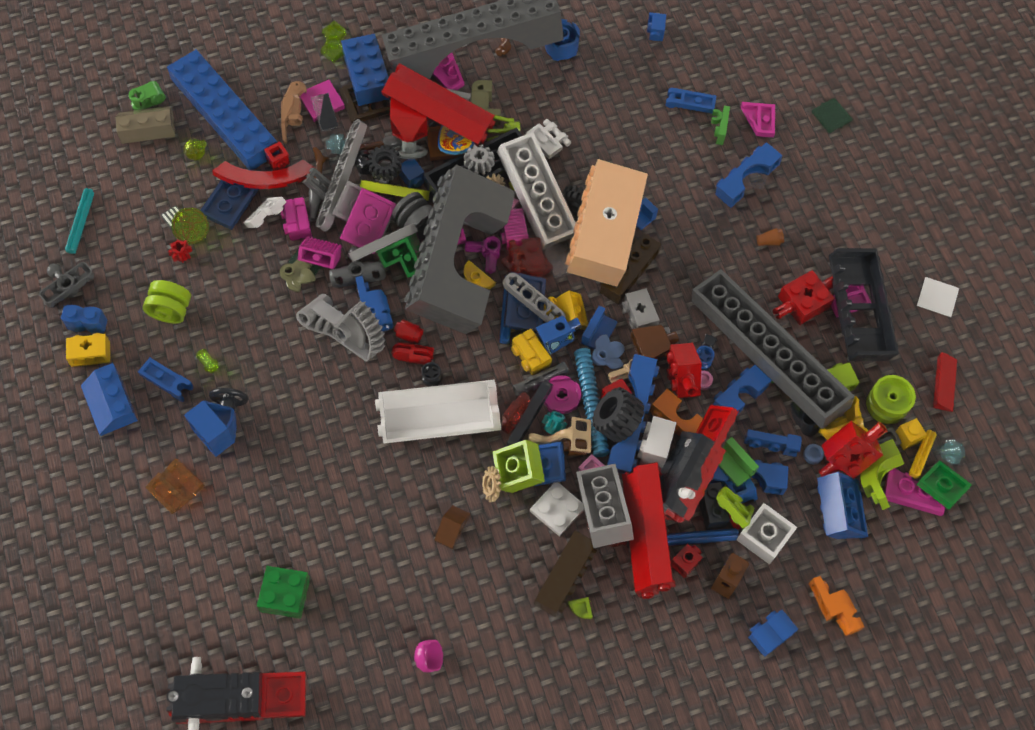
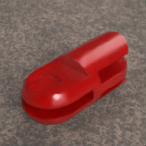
[391,343,434,365]

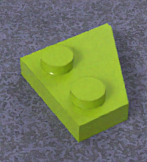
[716,486,755,529]

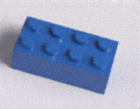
[341,34,391,106]

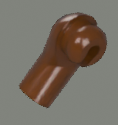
[495,38,511,56]

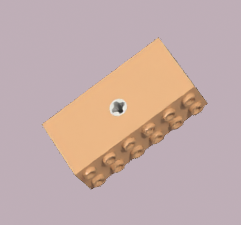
[565,159,648,287]

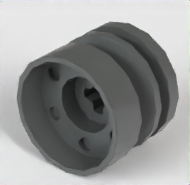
[391,192,433,241]

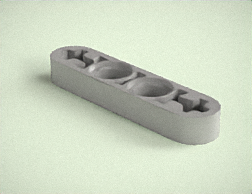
[348,223,418,262]
[503,273,566,323]

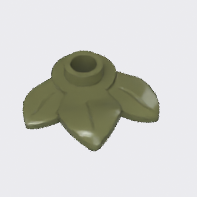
[280,260,316,292]

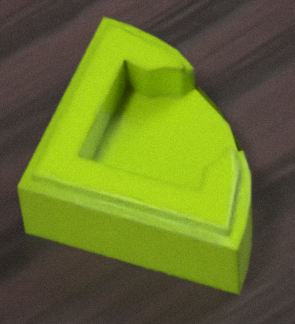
[568,597,593,619]

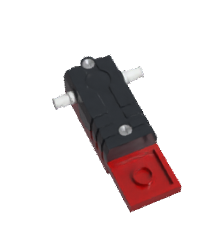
[660,405,739,523]
[166,657,306,730]

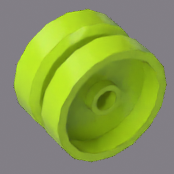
[143,280,191,324]
[866,375,916,424]

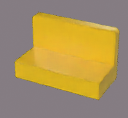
[555,290,588,330]

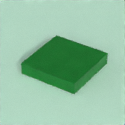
[917,460,972,510]

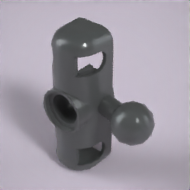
[329,247,386,288]
[39,262,94,308]

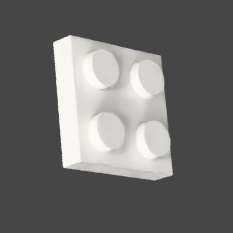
[530,482,584,537]

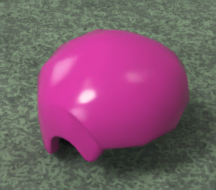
[414,640,443,673]

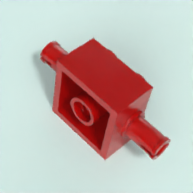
[773,270,835,325]
[667,343,702,398]
[819,421,888,479]

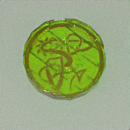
[171,207,209,244]

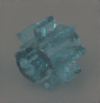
[326,134,346,154]
[940,439,965,465]

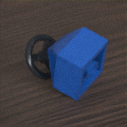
[184,388,249,457]

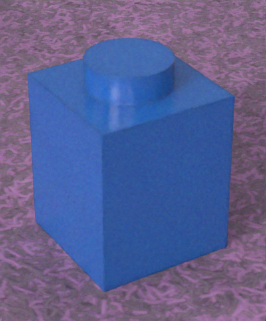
[399,159,425,188]

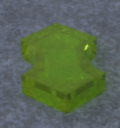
[321,20,346,63]

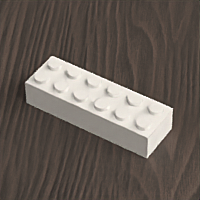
[497,132,575,250]

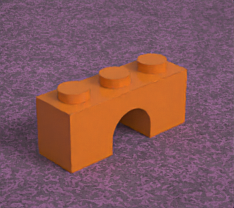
[650,389,703,436]

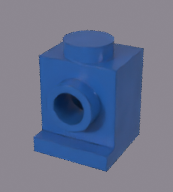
[647,12,666,41]
[726,478,758,503]

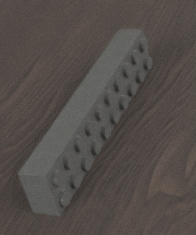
[692,269,855,429]

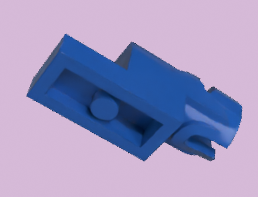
[355,276,393,331]

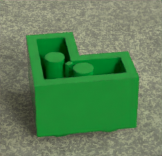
[376,233,421,278]

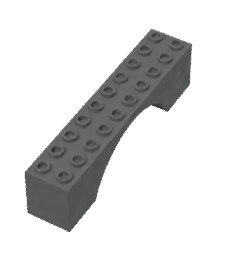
[382,0,564,79]

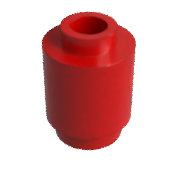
[394,319,424,343]

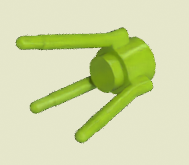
[486,114,520,142]

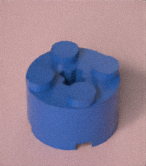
[545,19,580,61]

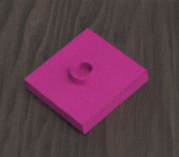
[300,80,345,122]

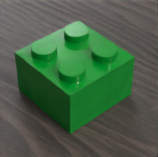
[257,566,310,619]

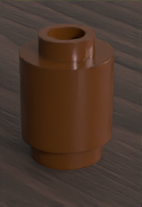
[562,438,592,456]

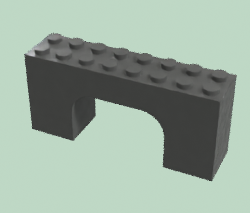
[405,165,516,334]

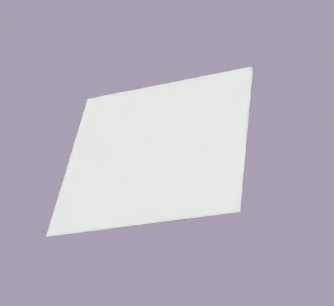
[917,277,959,317]

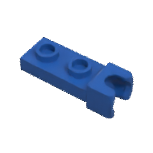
[138,357,194,402]
[744,429,802,457]

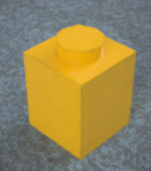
[895,418,927,450]

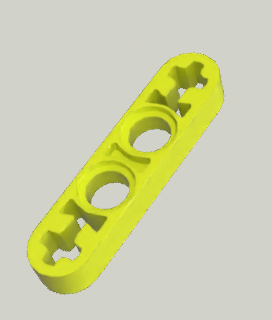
[360,180,430,201]

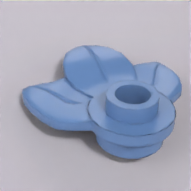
[592,334,625,369]

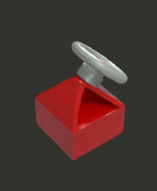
[390,98,428,159]

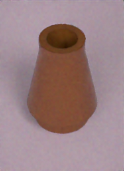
[756,228,784,246]

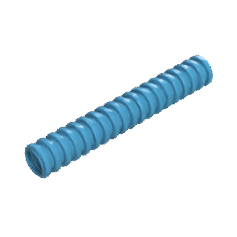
[574,348,610,457]

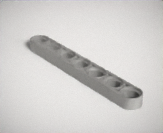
[316,119,367,231]

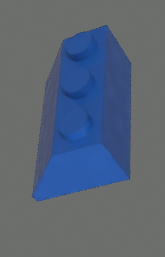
[81,363,138,436]
[817,472,868,539]

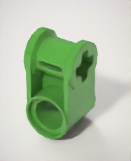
[128,81,166,110]

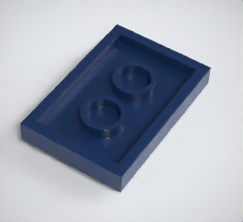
[199,180,259,230]
[503,272,546,334]

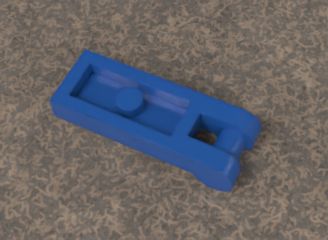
[665,88,717,114]

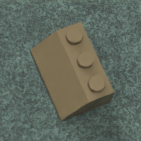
[115,105,175,144]

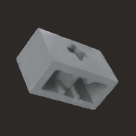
[622,288,660,329]

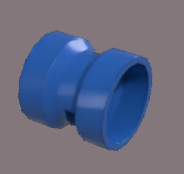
[696,346,715,370]

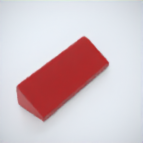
[933,352,957,412]

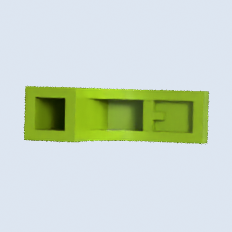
[860,439,904,510]

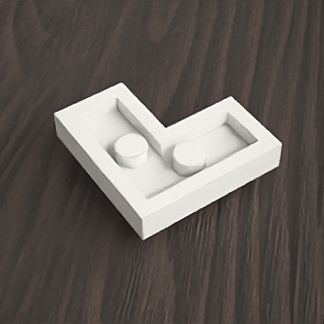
[243,197,286,228]

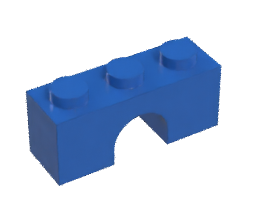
[713,365,772,415]

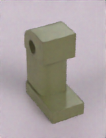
[471,80,501,125]

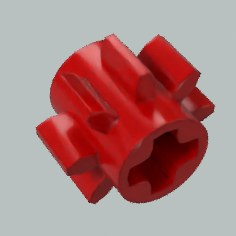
[168,239,193,263]

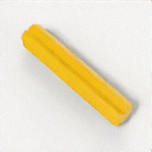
[909,430,937,479]

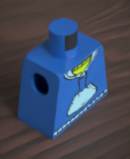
[536,316,582,355]

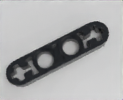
[507,380,554,446]

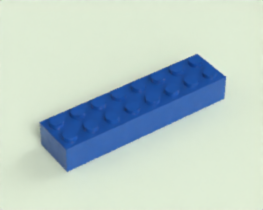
[167,49,279,171]

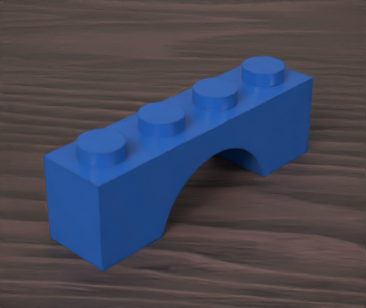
[715,142,782,208]
[709,460,788,495]

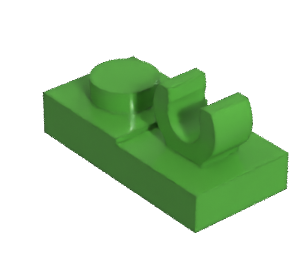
[711,106,730,145]

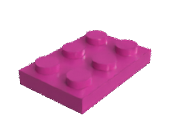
[340,188,396,254]

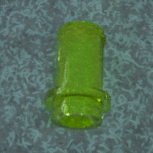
[196,349,219,373]

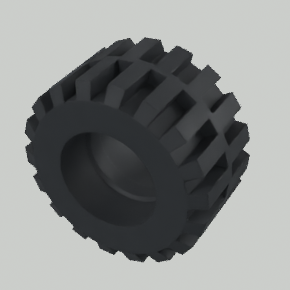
[592,387,644,442]

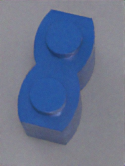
[61,305,108,333]
[748,610,798,657]

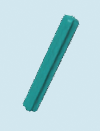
[65,188,94,254]

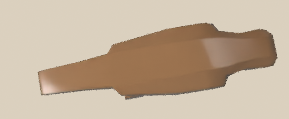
[281,81,307,143]

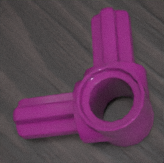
[465,236,500,274]

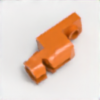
[809,576,865,636]

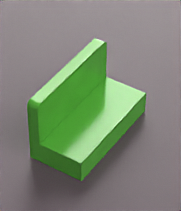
[718,437,759,487]

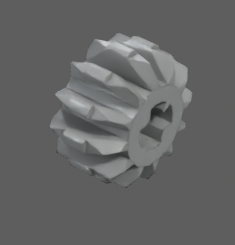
[464,144,495,176]

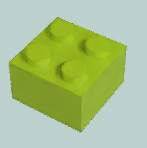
[493,440,545,493]

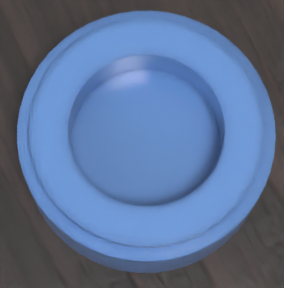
[803,444,824,465]

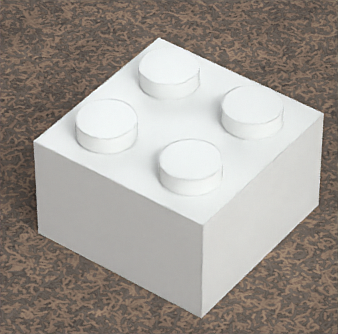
[637,416,677,470]
[737,503,797,565]

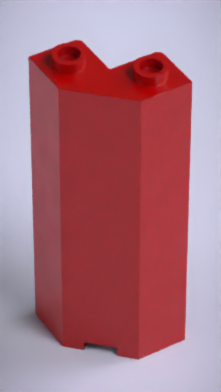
[381,63,496,146]
[622,462,676,599]

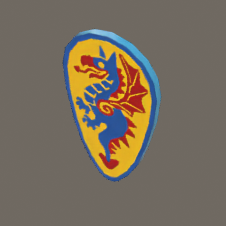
[438,125,474,155]

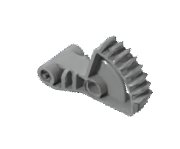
[296,294,385,361]

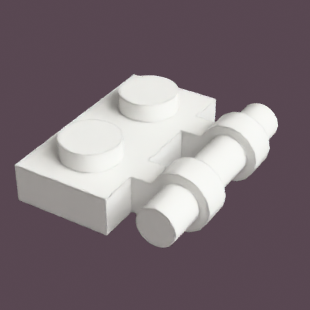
[526,119,571,159]

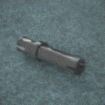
[512,362,569,396]

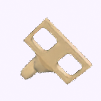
[528,417,591,453]

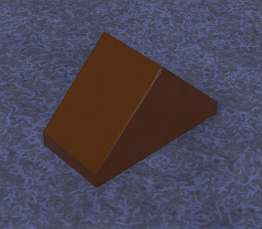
[434,505,471,549]

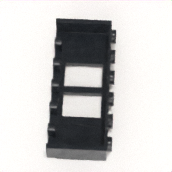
[828,248,899,362]

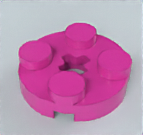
[544,375,581,414]

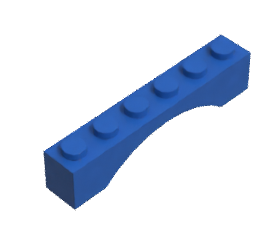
[607,354,659,474]

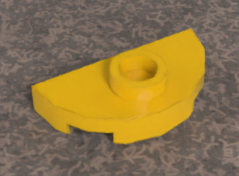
[464,260,496,289]

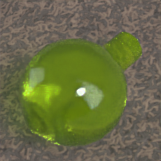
[183,139,207,161]

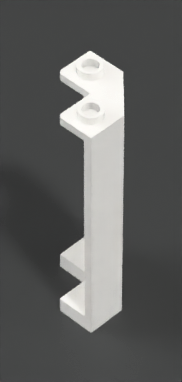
[375,380,501,443]

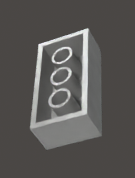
[576,464,634,548]

